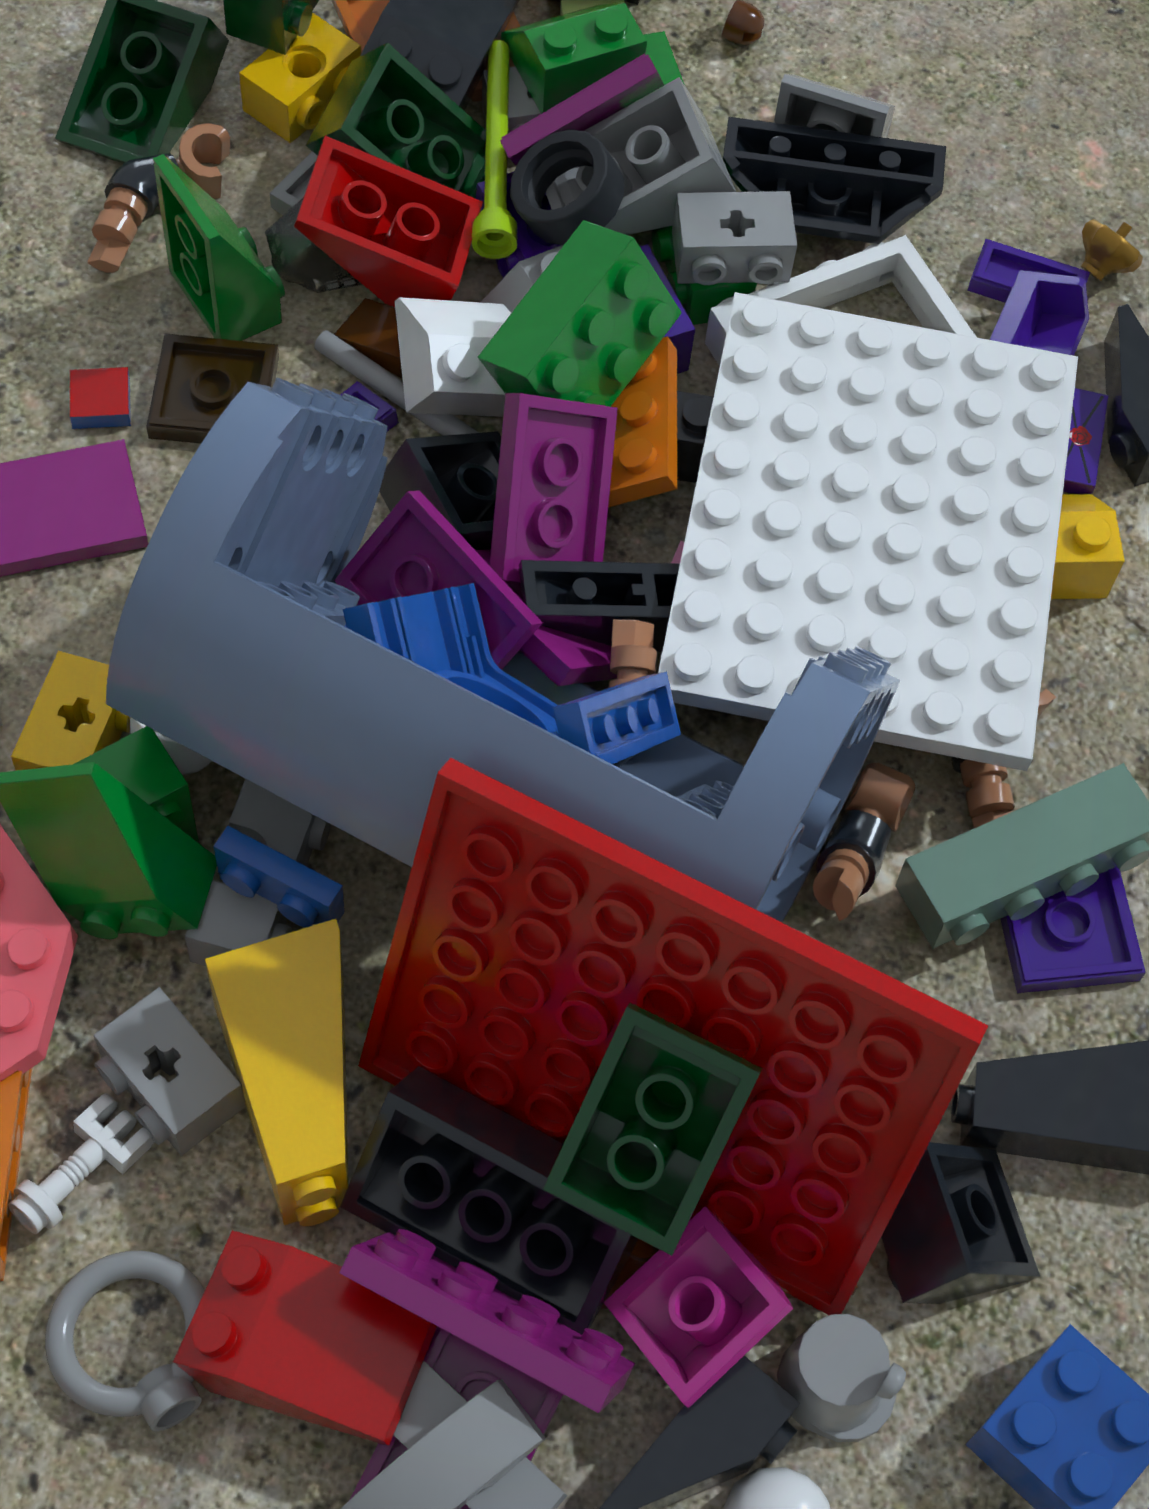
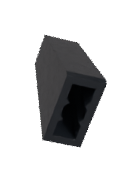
[951,1040,1149,1175]

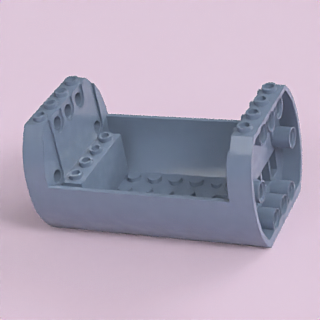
[106,378,900,923]

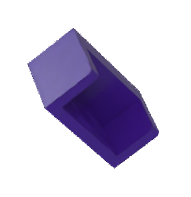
[990,270,1089,356]

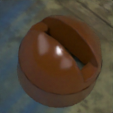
[721,0,765,46]

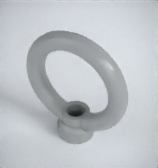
[45,1251,205,1432]

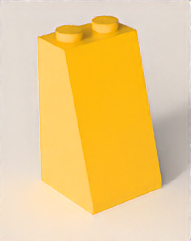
[205,919,349,1226]

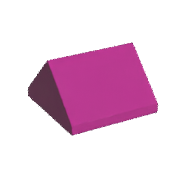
[604,1207,794,1408]

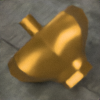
[1081,219,1143,281]

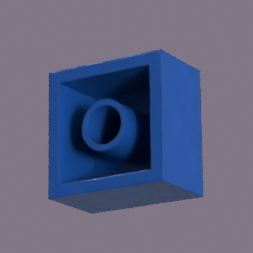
[965,1324,1149,1509]

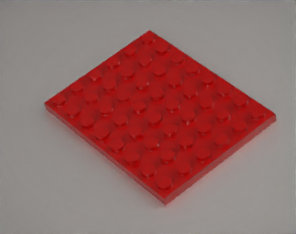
[358,758,989,1315]

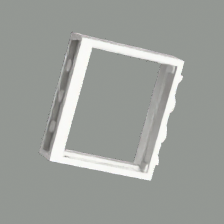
[705,235,977,366]

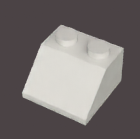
[395,297,511,417]

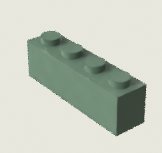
[895,763,1149,949]

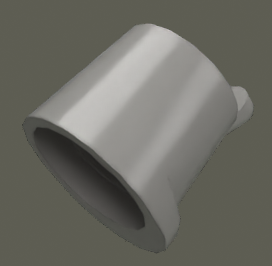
[777,1314,906,1442]

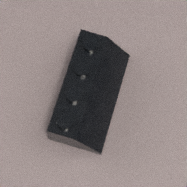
[340,1066,638,1334]

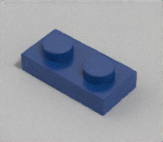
[213,825,345,928]

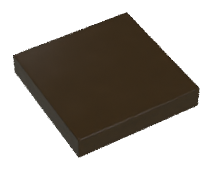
[146,333,279,444]

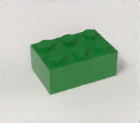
[477,220,682,407]

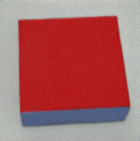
[70,367,131,429]

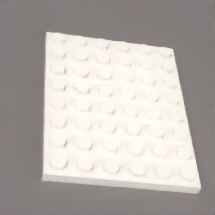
[658,292,1078,771]

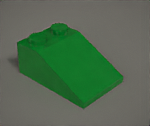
[153,154,285,341]
[0,762,217,940]

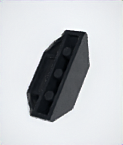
[723,117,946,244]

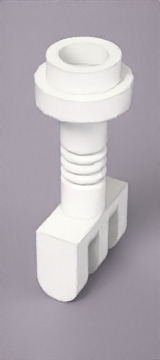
[8,1093,154,1234]

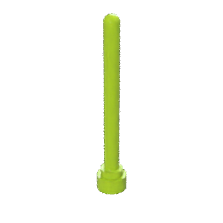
[472,40,517,259]

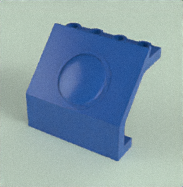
[342,583,681,764]

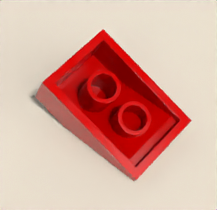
[294,135,483,307]
[173,1230,437,1446]

